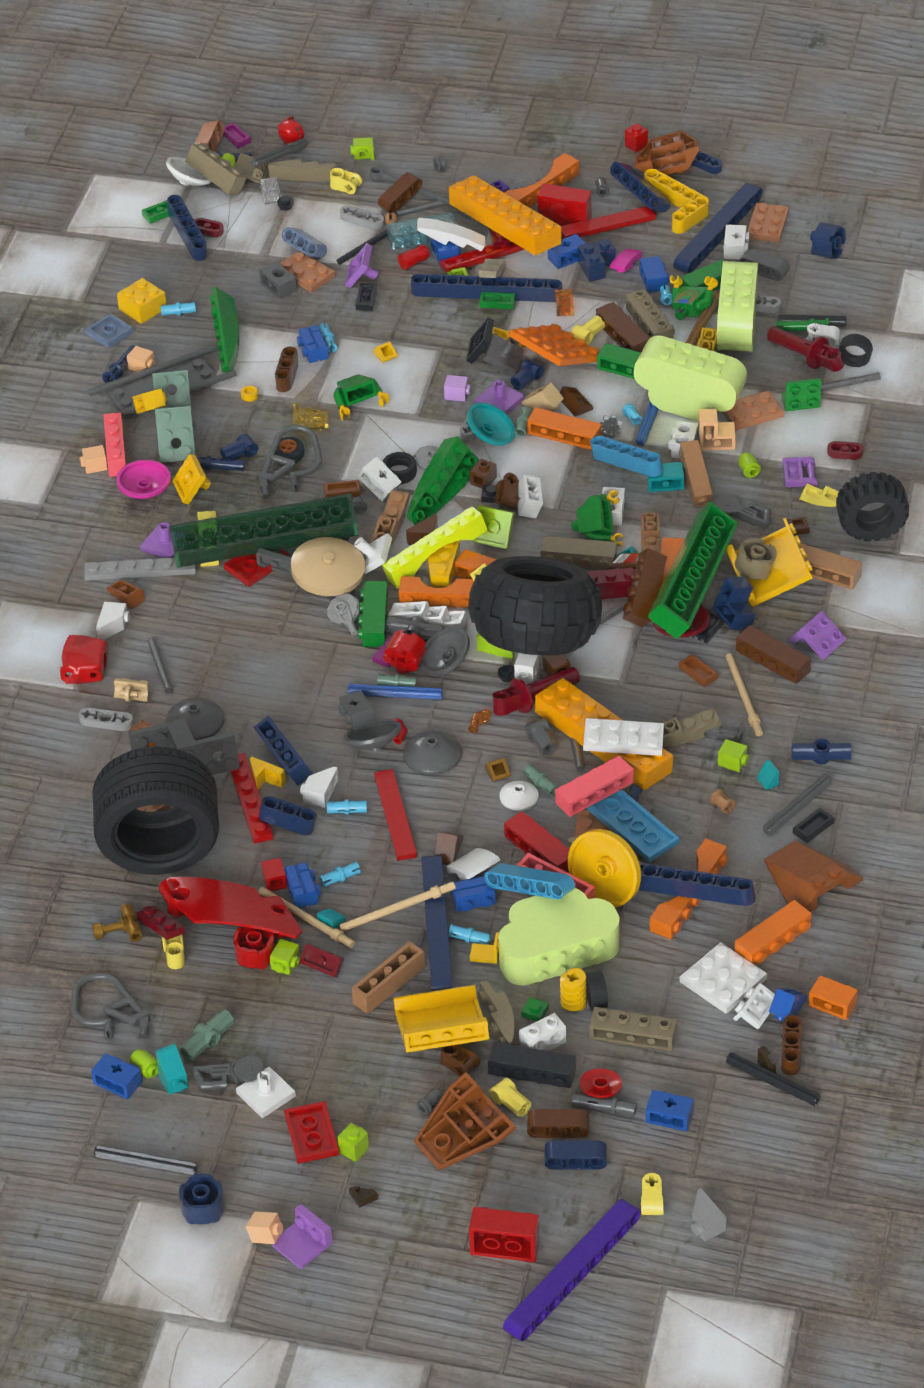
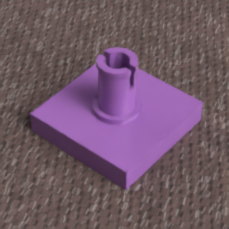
[345,243,379,288]
[475,380,524,415]
[140,522,191,558]

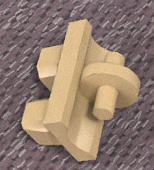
[114,678,149,702]

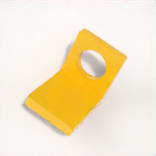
[470,932,499,964]

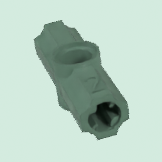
[179,1009,235,1062]

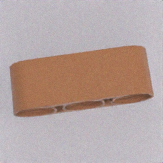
[194,120,224,152]

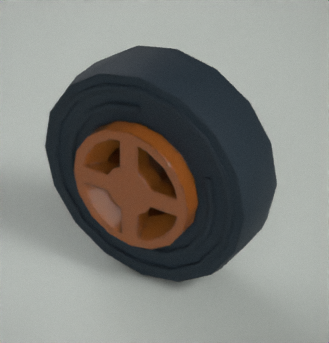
[275,437,305,463]

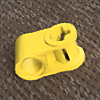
[330,168,363,194]
[162,935,185,969]
[641,1173,663,1215]

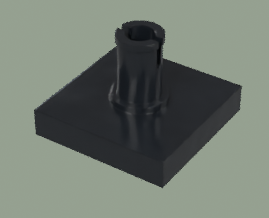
[466,317,494,364]

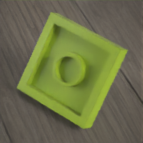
[472,505,515,549]

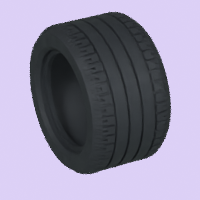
[92,746,219,875]

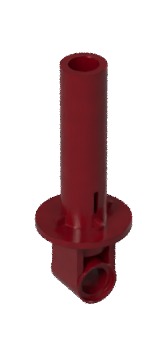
[767,326,844,372]
[492,667,580,716]

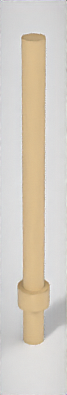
[725,653,763,737]
[339,881,456,932]
[259,887,355,948]

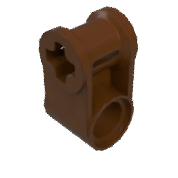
[495,472,519,509]
[441,1044,480,1077]

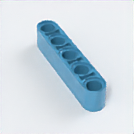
[590,436,663,477]
[484,863,575,899]

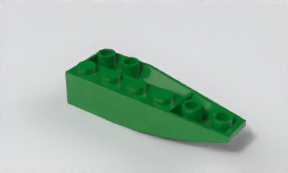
[210,287,239,373]
[406,436,480,525]

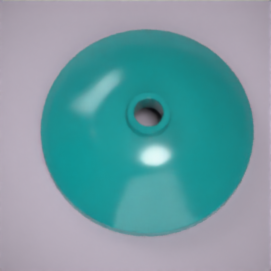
[467,402,515,446]

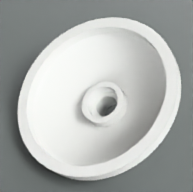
[166,157,211,186]

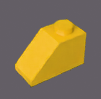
[132,389,167,414]

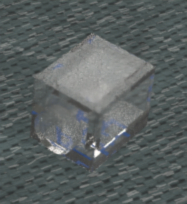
[260,177,280,205]

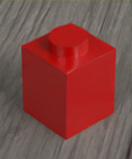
[625,123,648,153]
[261,858,287,892]

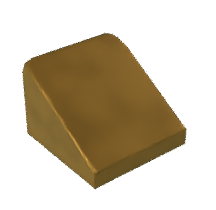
[484,758,511,782]

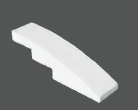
[417,217,485,251]
[388,601,468,629]

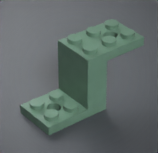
[152,370,195,463]

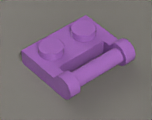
[782,457,818,487]

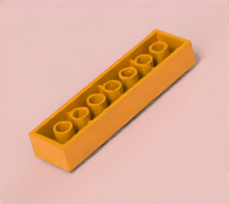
[449,175,561,256]
[535,678,673,791]

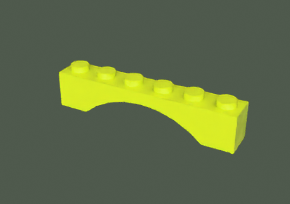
[382,507,488,589]

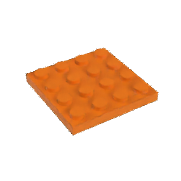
[509,324,599,366]

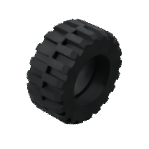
[836,472,909,542]

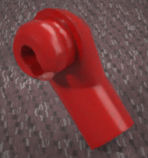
[392,718,408,744]

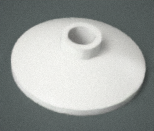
[499,781,539,811]

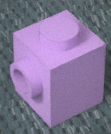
[444,375,471,402]

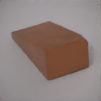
[106,579,145,609]

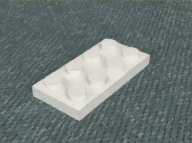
[583,718,664,756]

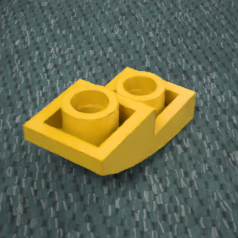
[697,327,717,352]

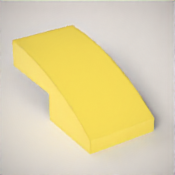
[800,483,839,507]

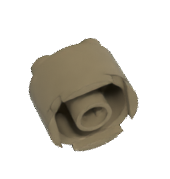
[735,538,777,580]

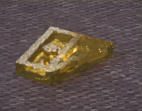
[293,403,328,430]

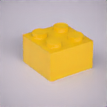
[117,278,166,324]

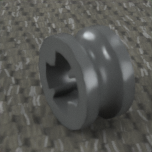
[433,156,447,172]

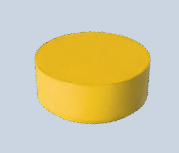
[241,386,259,402]

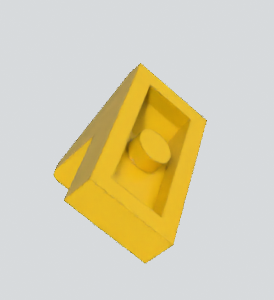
[250,756,286,790]

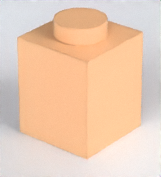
[127,346,156,372]
[80,445,108,474]
[246,1212,284,1244]

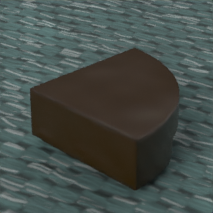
[757,1046,776,1073]
[349,1186,378,1208]

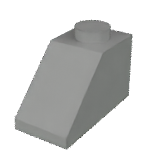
[691,1188,726,1242]

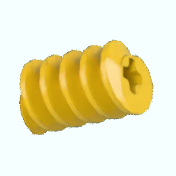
[560,968,587,1011]

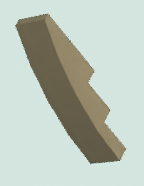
[268,159,336,181]
[479,259,506,278]

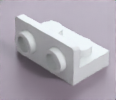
[733,983,775,1030]

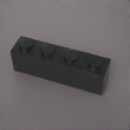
[488,1042,576,1088]

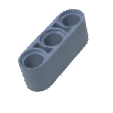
[282,227,327,258]

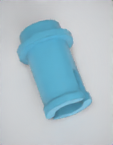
[660,285,672,305]
[622,404,642,425]

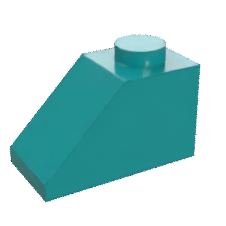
[648,462,684,492]
[155,1043,188,1095]

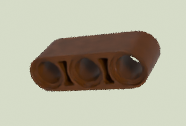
[378,172,423,213]
[275,346,298,392]
[781,1015,802,1076]
[527,1109,589,1138]

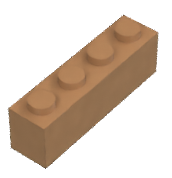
[799,544,862,590]
[351,941,425,1014]

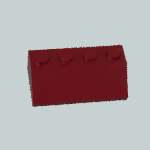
[587,567,636,600]

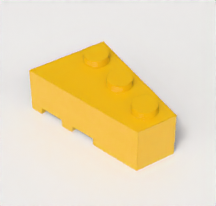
[424,536,461,588]

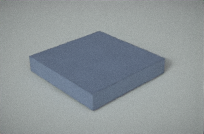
[85,313,134,349]

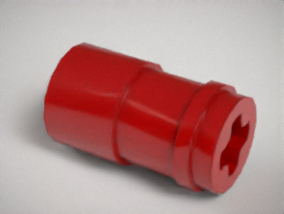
[397,244,430,270]

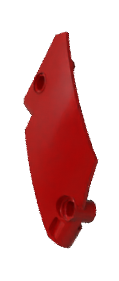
[159,876,302,939]

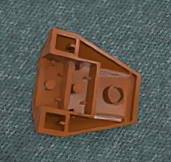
[635,130,700,176]
[764,841,863,912]
[414,1072,517,1171]

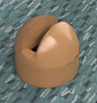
[384,212,398,226]

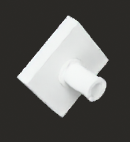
[354,533,392,575]
[236,1067,296,1118]

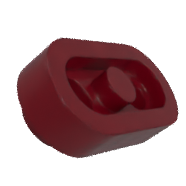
[194,218,224,238]
[827,441,863,460]

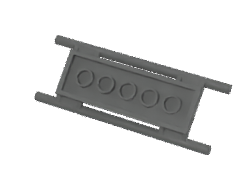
[88,344,237,417]

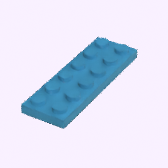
[586,789,680,863]

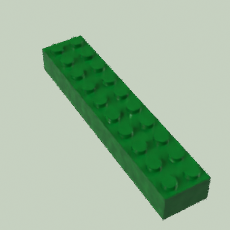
[647,501,738,639]

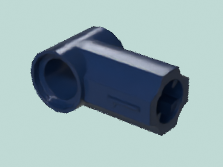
[510,359,544,390]
[220,434,258,459]

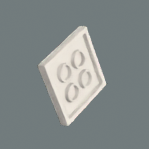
[680,942,767,1014]

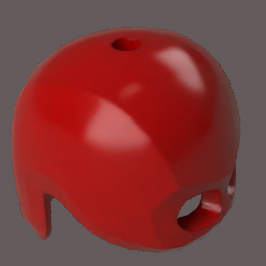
[278,116,304,144]

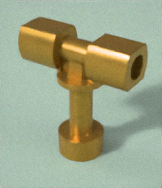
[92,904,142,942]

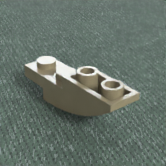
[662,707,722,747]
[478,980,515,1045]

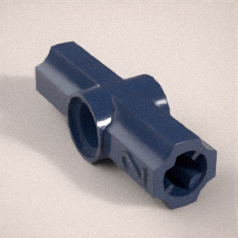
[792,738,851,765]

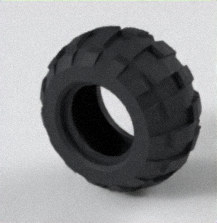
[468,556,602,655]

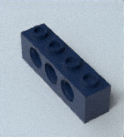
[253,716,313,786]

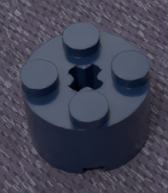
[810,222,846,259]
[179,1174,225,1224]

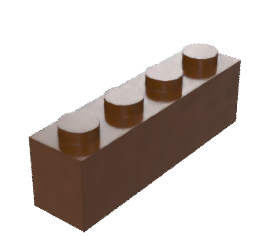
[596,302,651,353]
[623,548,667,627]
[736,625,811,684]

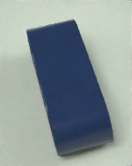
[258,796,317,835]
[544,1140,607,1170]

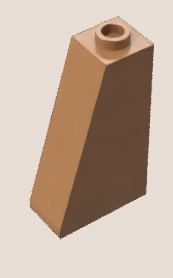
[678,440,713,507]

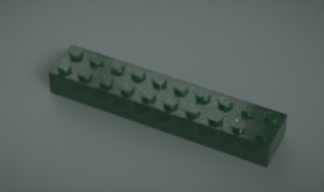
[169,493,359,568]

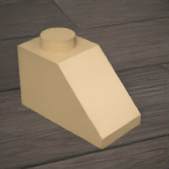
[521,382,564,411]

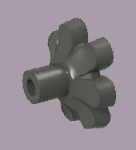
[600,415,622,438]

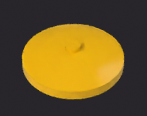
[568,829,641,908]

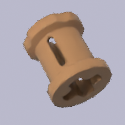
[710,789,736,815]

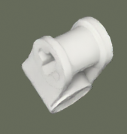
[806,323,840,348]

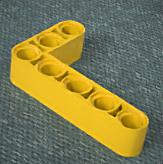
[644,169,709,234]

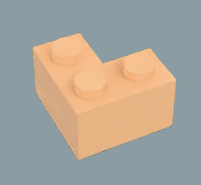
[698,409,736,451]

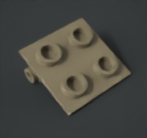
[234,153,269,185]

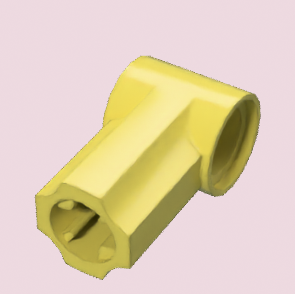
[571,316,605,345]
[489,1078,531,1117]

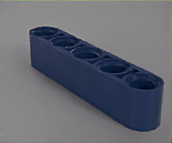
[610,162,670,213]
[167,195,207,261]

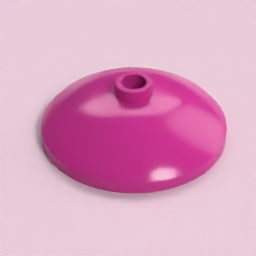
[116,460,171,499]

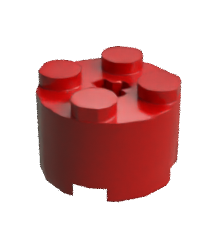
[383,630,427,675]
[233,927,275,970]

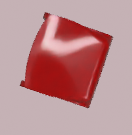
[60,635,108,684]

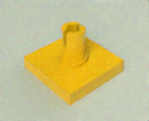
[172,454,210,505]

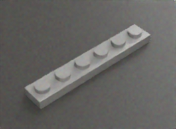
[84,556,196,581]

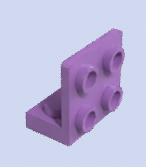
[789,611,846,660]
[271,1204,333,1269]

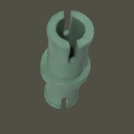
[515,407,532,437]
[377,673,416,687]
[523,764,559,796]

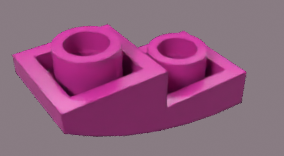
[610,249,642,273]

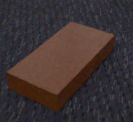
[323,480,361,500]
[679,654,719,688]

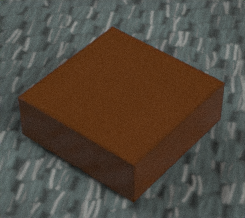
[787,517,810,536]

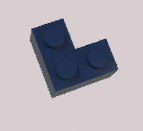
[578,239,616,282]
[713,577,756,630]

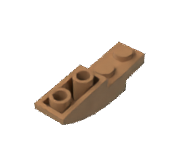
[370,490,410,546]
[641,512,660,553]

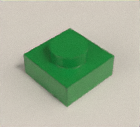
[521,997,549,1022]

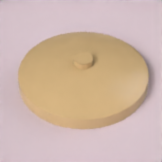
[291,537,365,596]

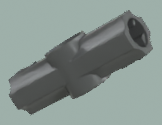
[386,616,444,640]

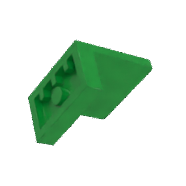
[781,378,822,411]

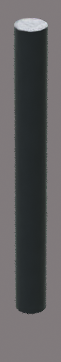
[336,229,391,265]

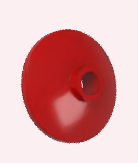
[580,1068,622,1098]

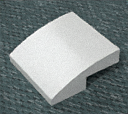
[445,848,500,880]

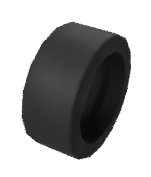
[839,334,873,367]
[383,452,417,484]
[585,969,608,1011]

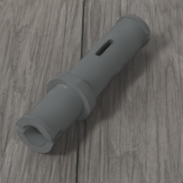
[572,1093,637,1116]

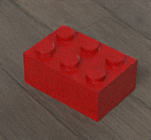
[537,183,592,226]
[469,1207,540,1262]

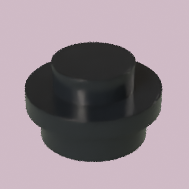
[277,196,294,211]
[498,665,515,682]

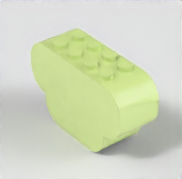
[717,261,758,352]
[634,336,747,421]
[498,888,620,986]

